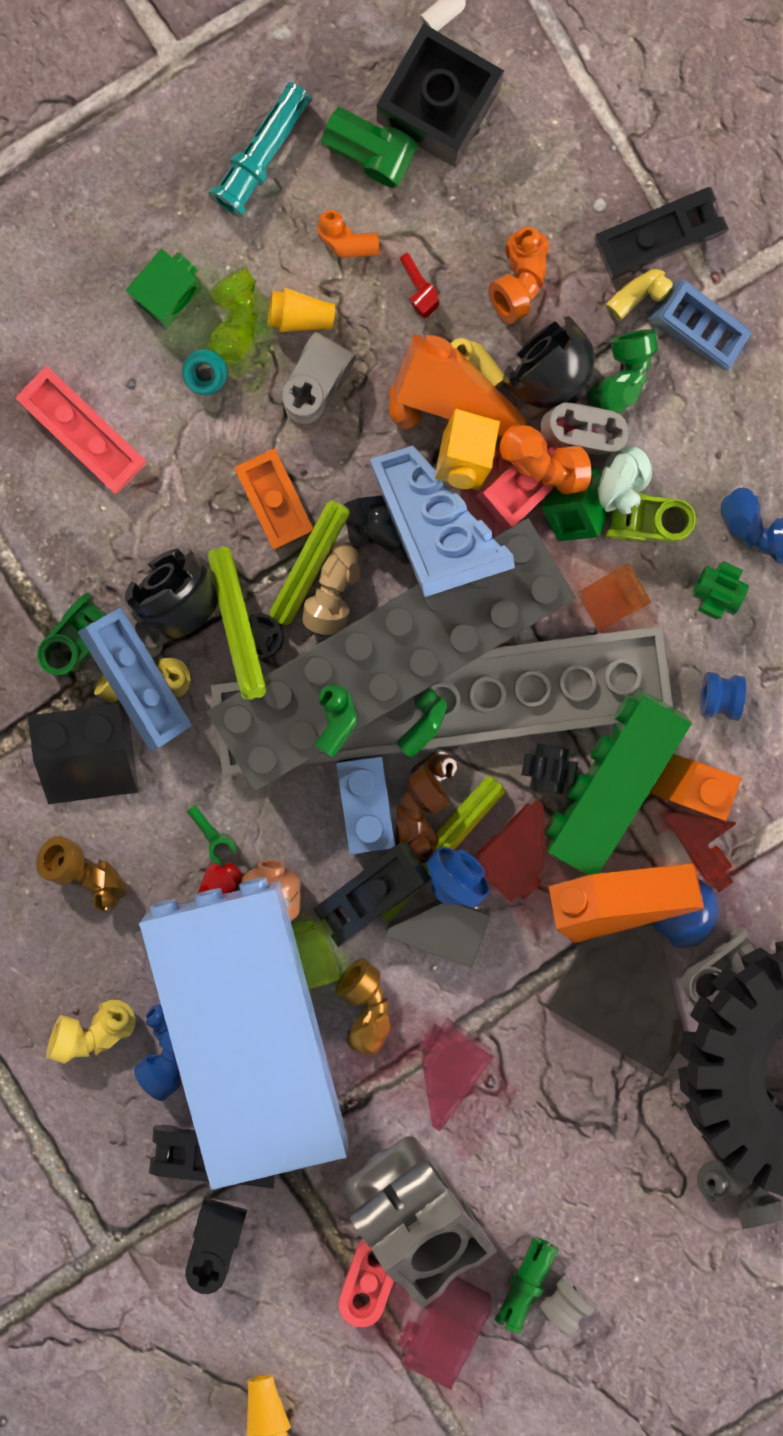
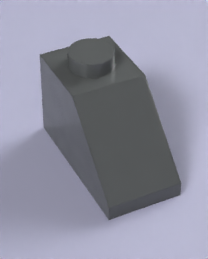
[386,899,491,968]

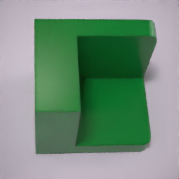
[541,467,610,542]

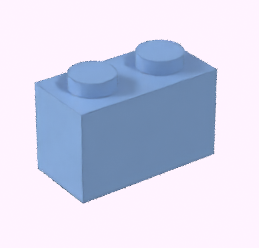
[336,755,395,855]

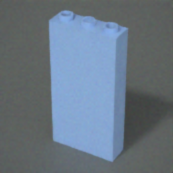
[139,877,349,1190]

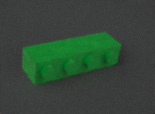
[543,688,692,875]

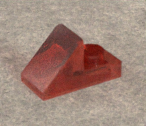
[659,810,736,893]

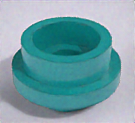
[182,349,228,395]

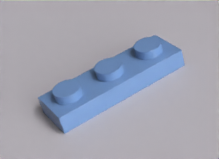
[78,607,193,752]

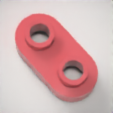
[339,1239,394,1327]

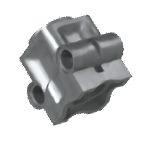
[340,1136,498,1308]

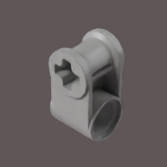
[282,332,356,425]
[681,927,756,1003]

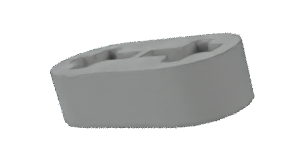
[540,403,629,456]

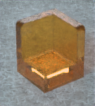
[576,563,652,630]

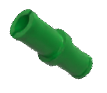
[495,1236,559,1333]

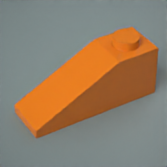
[394,334,527,436]
[549,863,705,943]

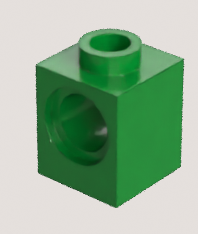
[126,248,201,329]

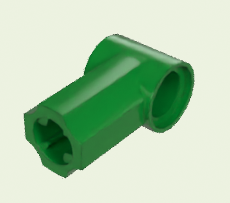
[320,106,419,189]

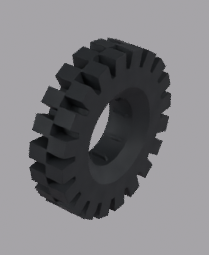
[678,941,783,1196]

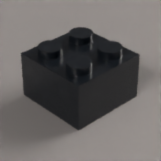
[376,23,504,167]

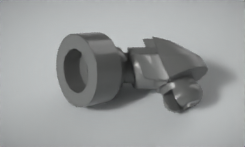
[697,1159,783,1229]

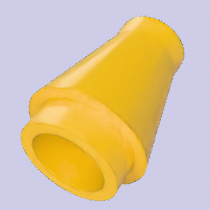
[267,287,335,333]
[246,1374,291,1436]

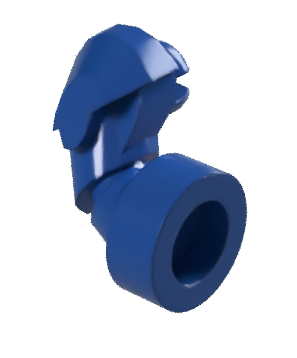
[720,488,783,564]
[134,1004,180,1101]

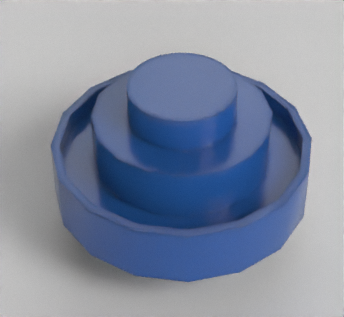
[427,846,490,908]

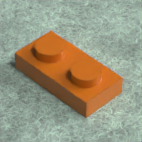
[234,448,313,551]

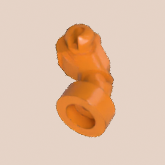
[488,226,549,324]
[500,424,592,494]

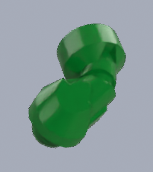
[588,329,659,414]

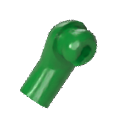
[314,684,357,757]
[397,688,447,757]

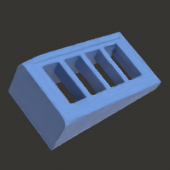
[648,279,753,371]

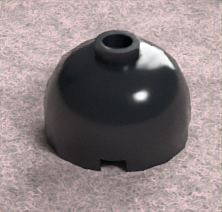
[503,316,595,408]

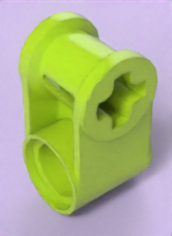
[605,492,696,544]

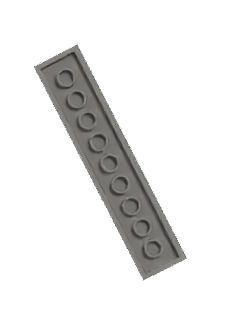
[211,626,673,776]

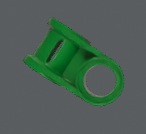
[37,592,107,677]

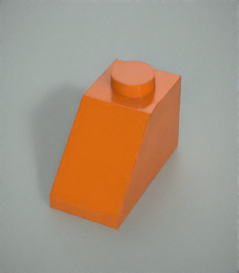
[649,754,742,821]

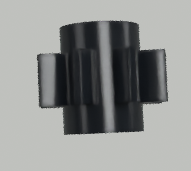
[521,744,579,794]

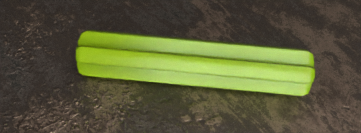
[269,500,350,626]

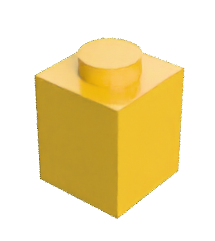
[434,409,500,491]

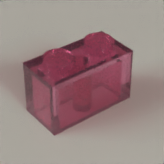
[398,1276,493,1390]

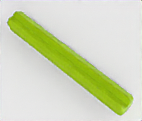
[207,546,266,700]
[382,776,506,921]

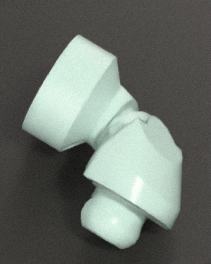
[597,446,652,514]

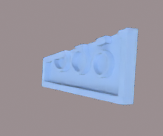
[370,445,515,597]

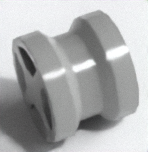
[539,1276,597,1336]

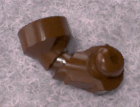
[395,766,451,863]

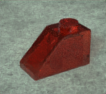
[473,796,544,902]

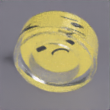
[655,828,692,866]

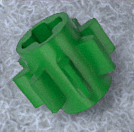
[692,561,749,620]

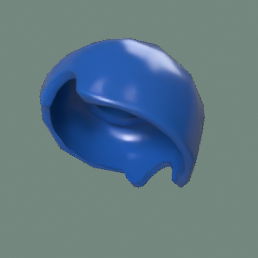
[653,878,720,948]

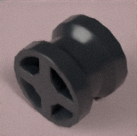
[248,613,284,659]

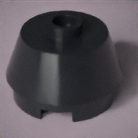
[125,548,218,639]

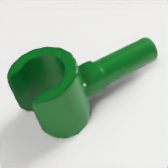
[187,805,236,865]

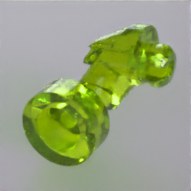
[207,266,258,363]

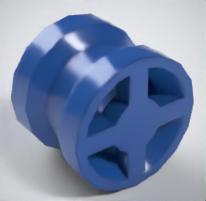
[700,672,746,721]

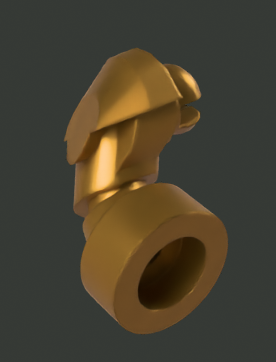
[36,836,127,912]
[336,958,392,1056]

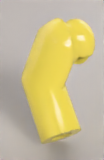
[605,269,673,321]
[450,338,505,389]

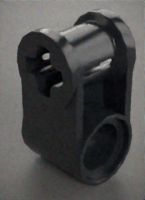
[185,1197,248,1294]

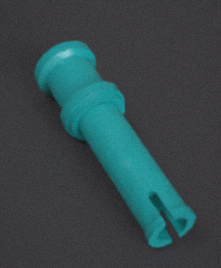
[208,82,312,217]

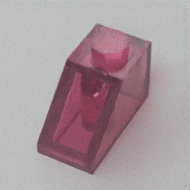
[420,1017,494,1131]

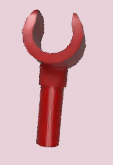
[400,253,440,319]

